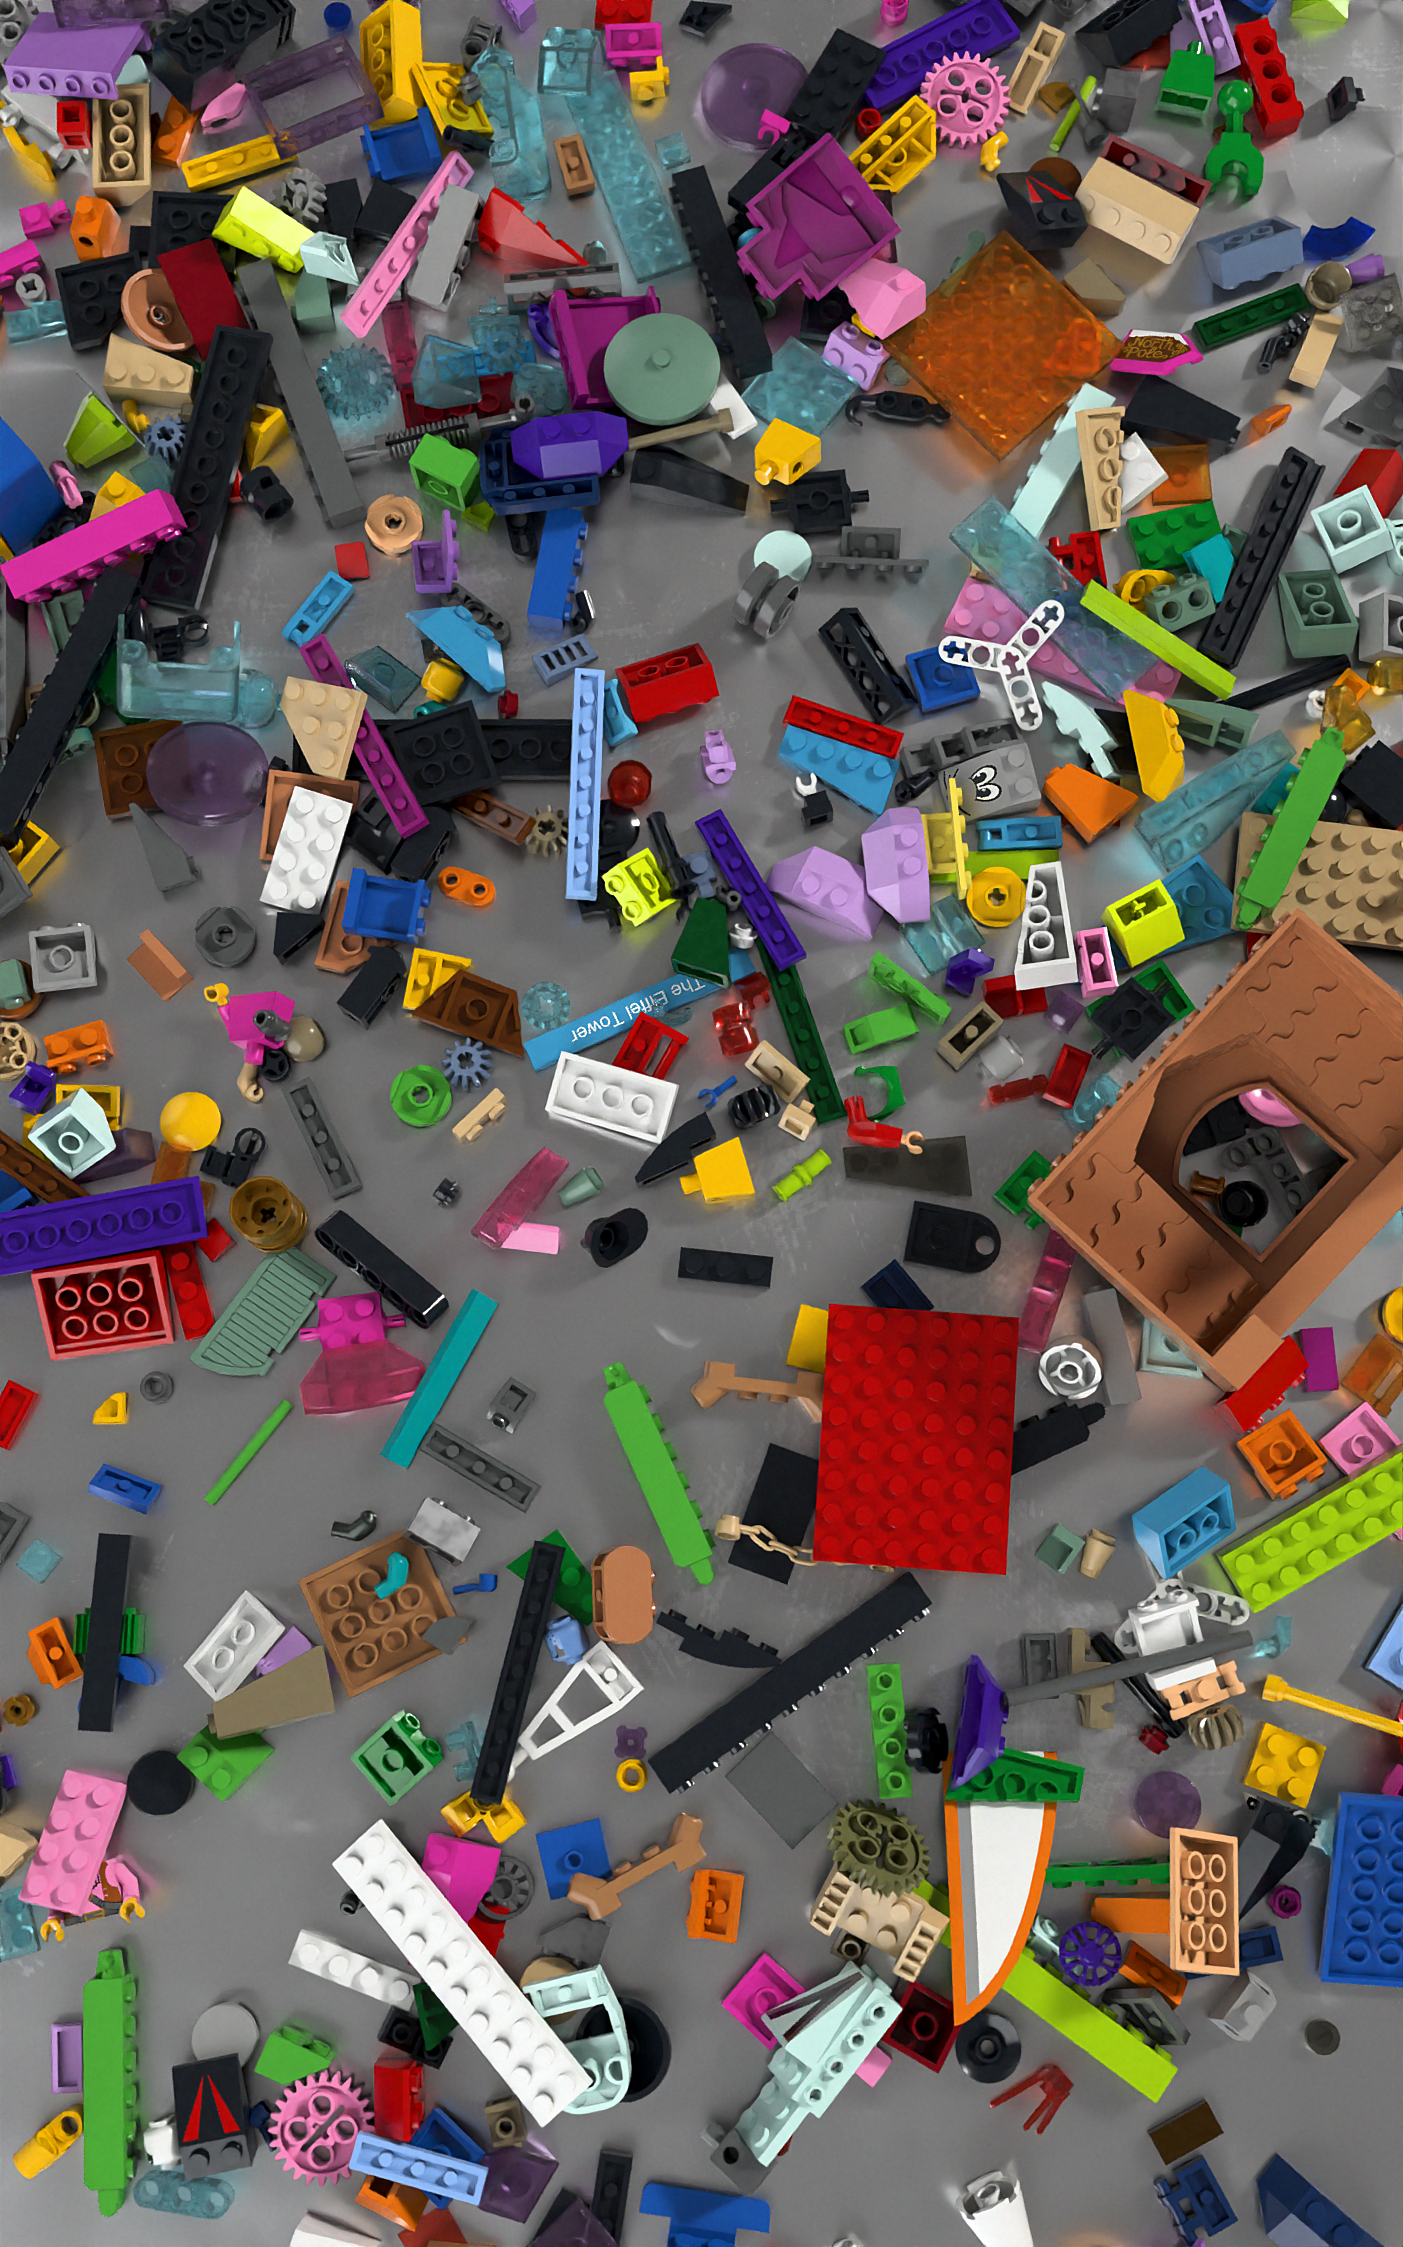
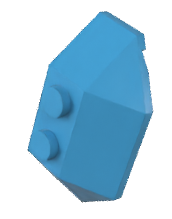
[405,606,506,692]

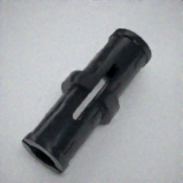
[442,125,498,159]

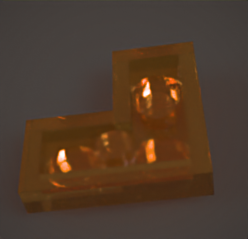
[150,1141,216,1215]

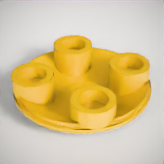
[160,1092,221,1152]

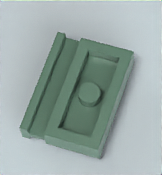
[40,590,85,656]

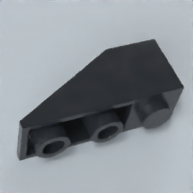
[321,178,363,262]

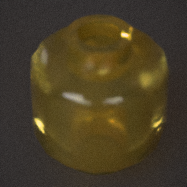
[1367,657,1403,697]

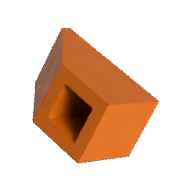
[354,2174,429,2232]

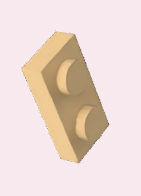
[744,1040,811,1103]
[452,1087,507,1144]

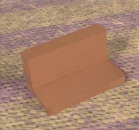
[127,928,193,1001]

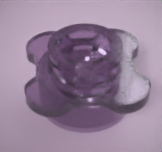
[614,1725,647,1760]

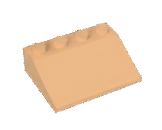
[1170,1827,1239,1976]

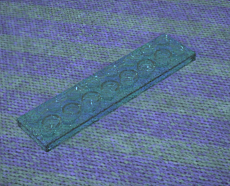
[562,69,691,284]
[948,495,1158,704]

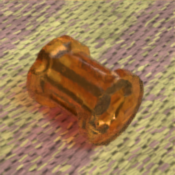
[1188,1170,1225,1204]

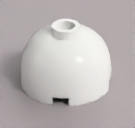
[1039,1335,1103,1400]

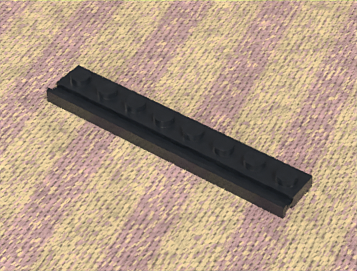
[1197,446,1326,669]

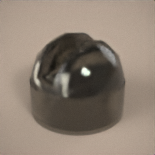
[421,638,444,663]

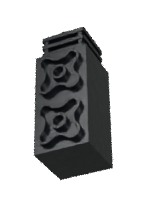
[152,0,296,114]

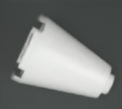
[956,2171,1034,2247]

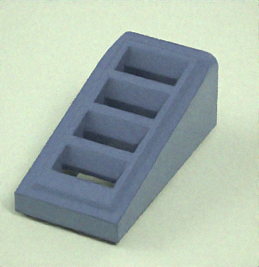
[532,633,598,687]

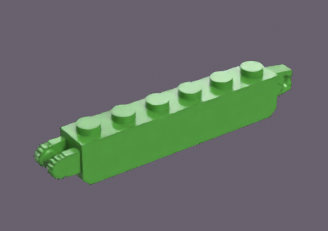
[1234,726,1347,932]
[603,1362,716,1586]
[83,1949,137,2217]

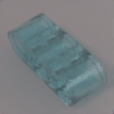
[133,2168,235,2220]

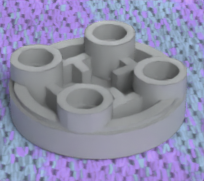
[191,2001,260,2067]

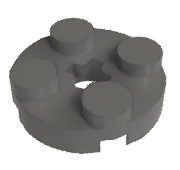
[195,906,257,968]

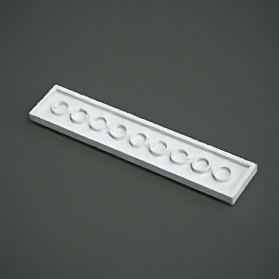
[332,1819,593,2128]

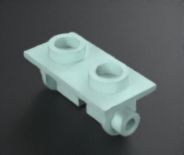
[1026,1914,1089,1977]

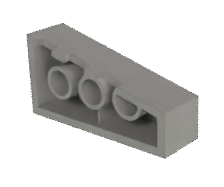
[407,183,486,313]

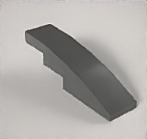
[899,717,1025,779]

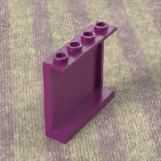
[548,285,661,410]

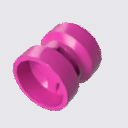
[880,0,909,26]

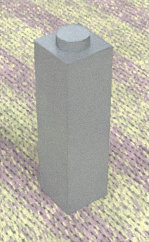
[1080,1285,1142,1407]

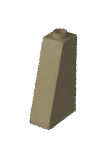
[207,1645,336,1740]

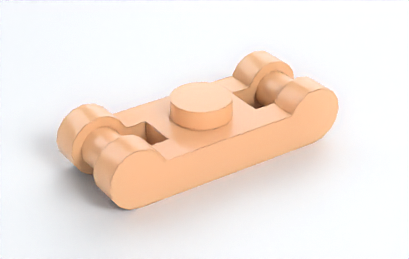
[1161,1660,1246,1720]

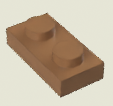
[553,134,596,196]

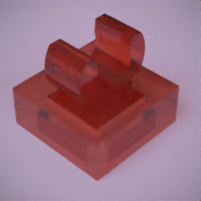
[733,971,771,1010]

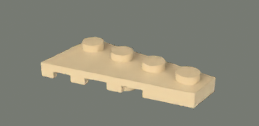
[1075,406,1125,531]

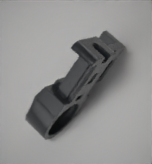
[148,615,212,672]
[199,1127,267,1189]

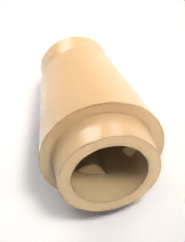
[1079,1529,1117,1579]

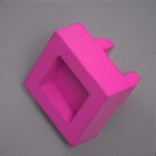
[757,109,791,146]

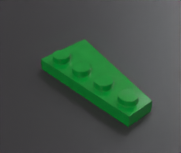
[944,1747,1085,1803]
[1044,1855,1170,1888]

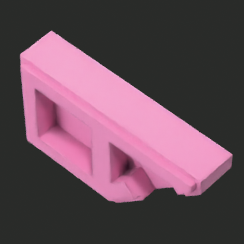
[200,82,250,127]

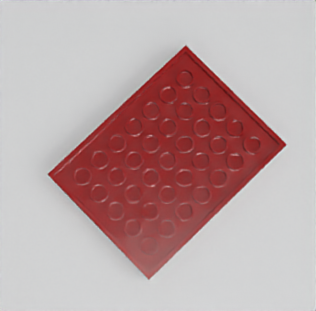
[812,1304,1019,1575]

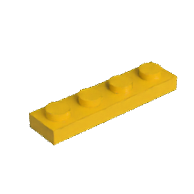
[180,128,298,193]

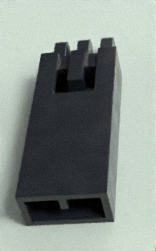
[727,132,814,219]

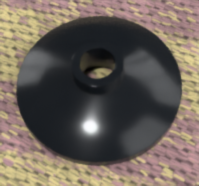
[599,799,640,852]
[955,2013,1021,2084]

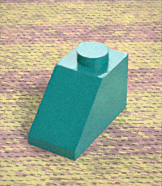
[1181,533,1234,604]

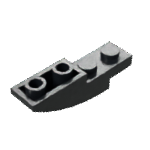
[656,1609,782,1668]

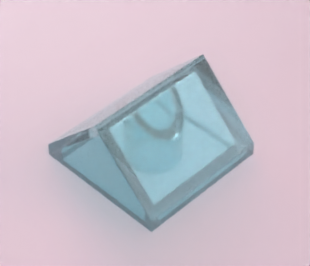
[344,645,422,714]

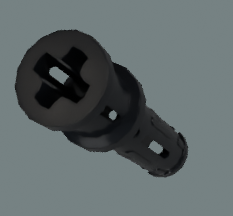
[646,811,696,899]

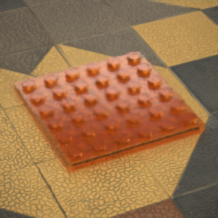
[879,229,1126,463]

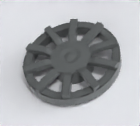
[478,1856,534,1920]

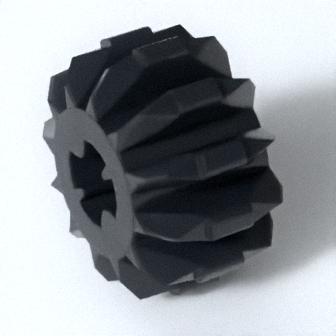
[727,1085,781,1128]

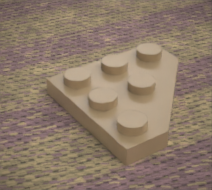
[280,676,368,781]

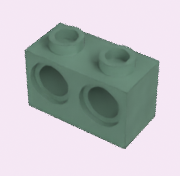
[1142,573,1216,633]

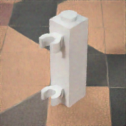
[0,84,93,169]

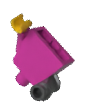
[204,983,295,1065]

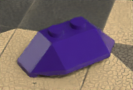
[510,411,629,482]
[949,1655,1009,1791]

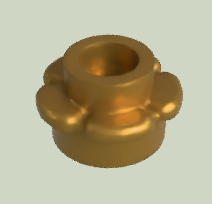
[3,1694,35,1727]

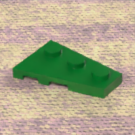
[506,1529,593,1626]

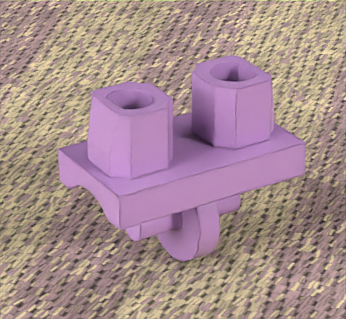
[700,730,736,784]

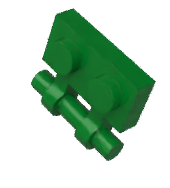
[993,1150,1052,1231]

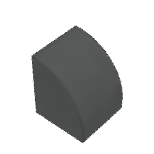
[422,1616,473,1655]

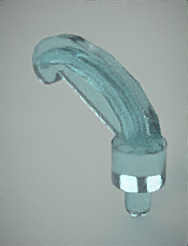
[651,998,693,1026]

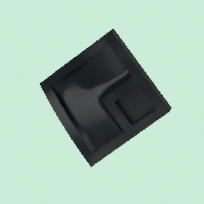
[343,789,407,875]

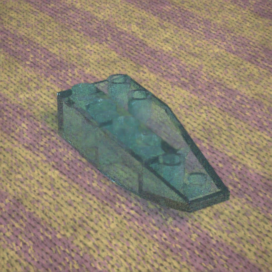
[1133,729,1297,873]

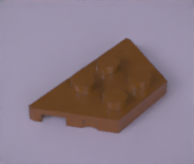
[412,969,524,1059]

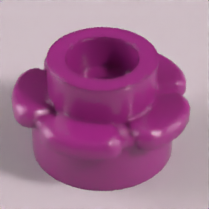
[1269,1885,1302,1919]

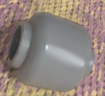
[978,1035,1025,1081]

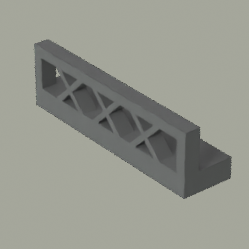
[503,262,622,311]

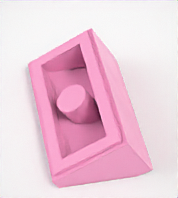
[497,1219,561,1254]

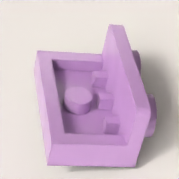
[821,321,891,391]

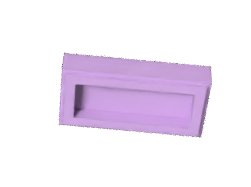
[51,2021,84,2094]

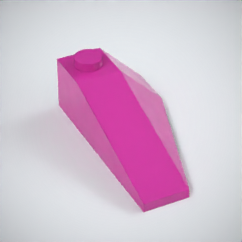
[408,1832,502,1966]

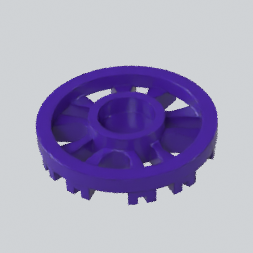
[1059,1921,1122,1987]

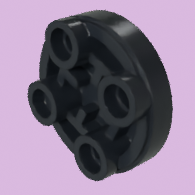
[127,1750,195,1817]

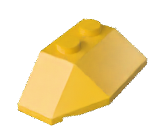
[848,95,936,195]
[1123,689,1184,803]

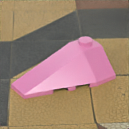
[838,258,926,340]

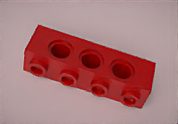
[1232,17,1304,140]

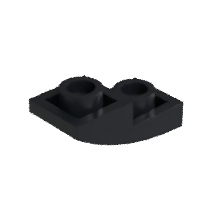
[377,2006,454,2070]

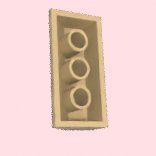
[93,83,151,207]
[1074,157,1200,264]

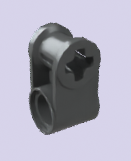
[460,16,502,75]

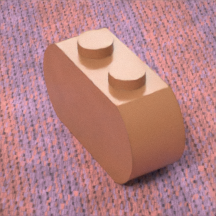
[591,1546,656,1644]

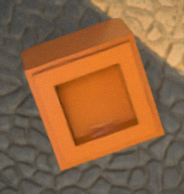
[1251,405,1292,436]

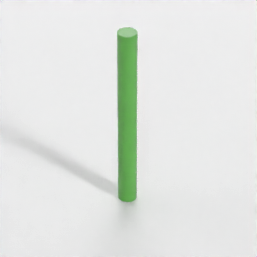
[204,1399,293,1505]

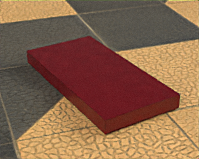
[157,238,251,361]
[400,371,517,435]

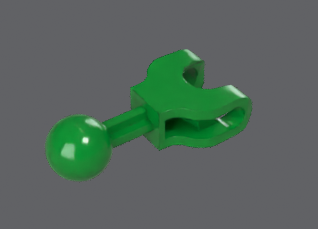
[1202,80,1264,195]

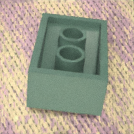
[1277,569,1359,658]

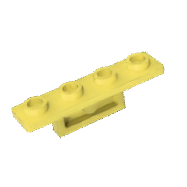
[921,778,971,900]

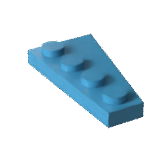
[778,725,900,818]

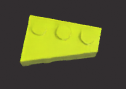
[211,186,315,274]

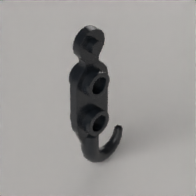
[845,391,953,427]

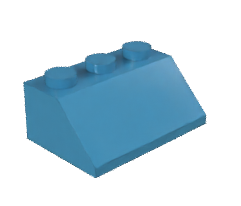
[1132,1466,1237,1580]

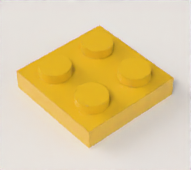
[1242,1722,1327,1809]

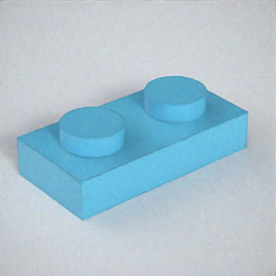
[603,679,638,747]

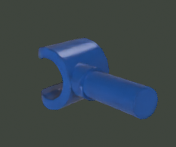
[698,1075,737,1108]
[453,1574,497,1595]

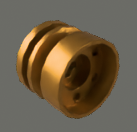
[228,1176,307,1253]

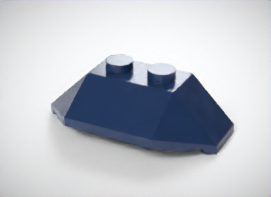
[1256,2153,1384,2247]

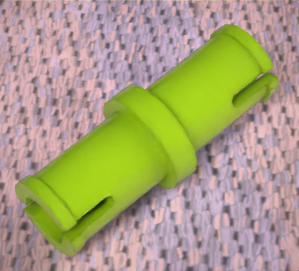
[773,1148,832,1202]

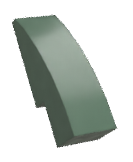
[1164,700,1260,751]

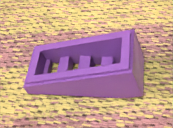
[500,0,537,32]

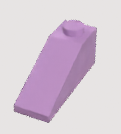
[1187,0,1241,77]

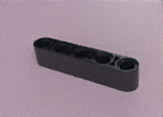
[314,1210,449,1329]

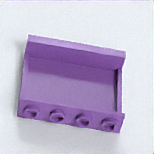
[3,12,152,100]

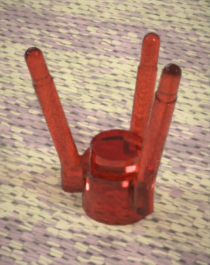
[990,2065,1074,2135]

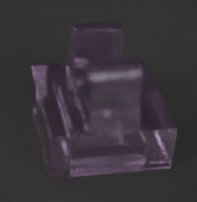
[1042,991,1086,1034]

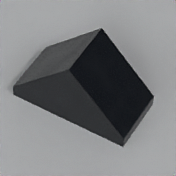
[273,912,326,965]

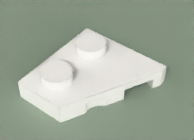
[1118,432,1169,514]

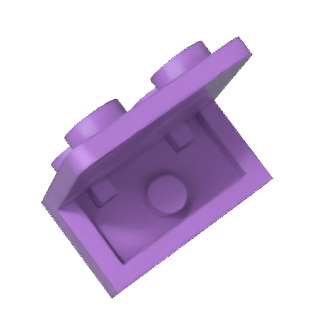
[411,510,459,593]

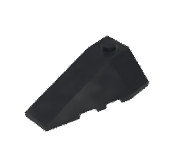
[629,445,749,514]
[1237,1796,1316,1921]

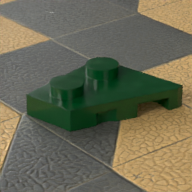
[412,1982,459,2051]

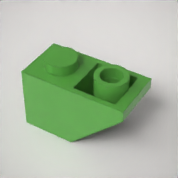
[254,2026,336,2085]

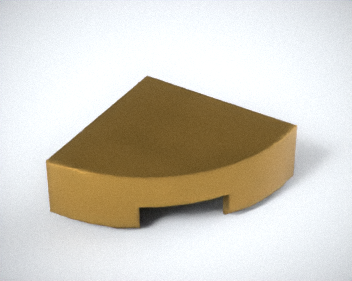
[1038,82,1075,113]

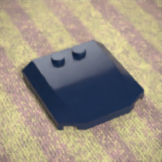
[479,420,601,516]

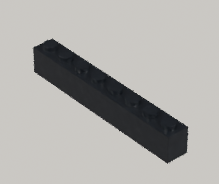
[668,165,773,380]

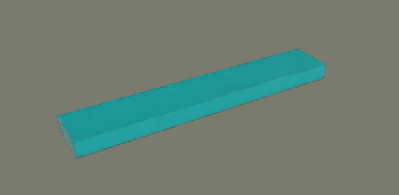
[380,1289,498,1469]

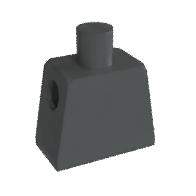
[701,2120,777,2197]

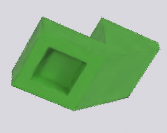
[843,1003,919,1054]

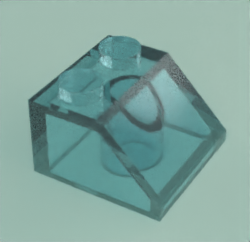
[537,27,607,97]

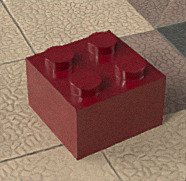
[880,1977,963,2074]

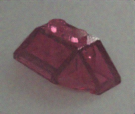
[300,1339,425,1415]

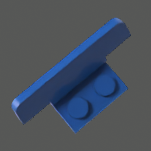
[639,2183,770,2247]

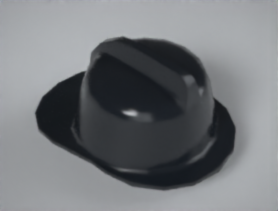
[580,1208,648,1268]

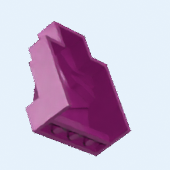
[736,132,902,301]

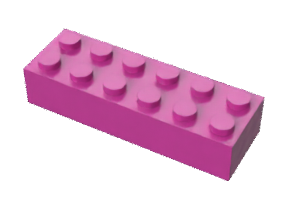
[0,488,188,605]

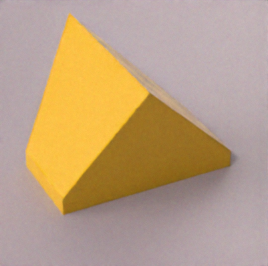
[245,403,290,471]

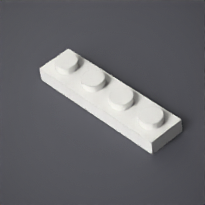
[288,1930,423,2011]

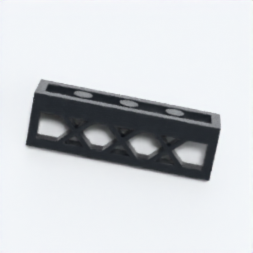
[818,608,918,725]

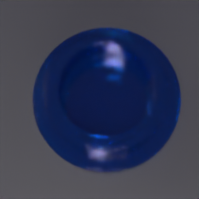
[323,2,352,31]

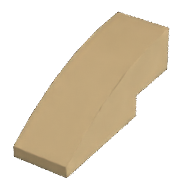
[1004,22,1067,115]
[1288,309,1344,389]

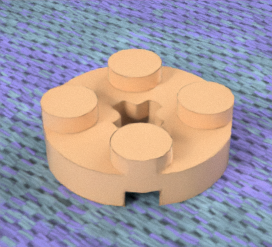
[365,494,424,555]

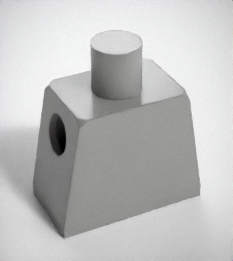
[1207,1968,1277,2042]

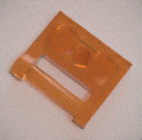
[1339,1333,1403,1418]

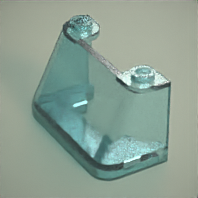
[477,62,552,203]

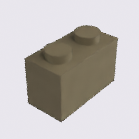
[936,1000,1004,1071]

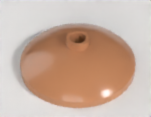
[121,268,194,352]

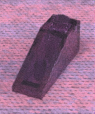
[60,1127,156,1185]

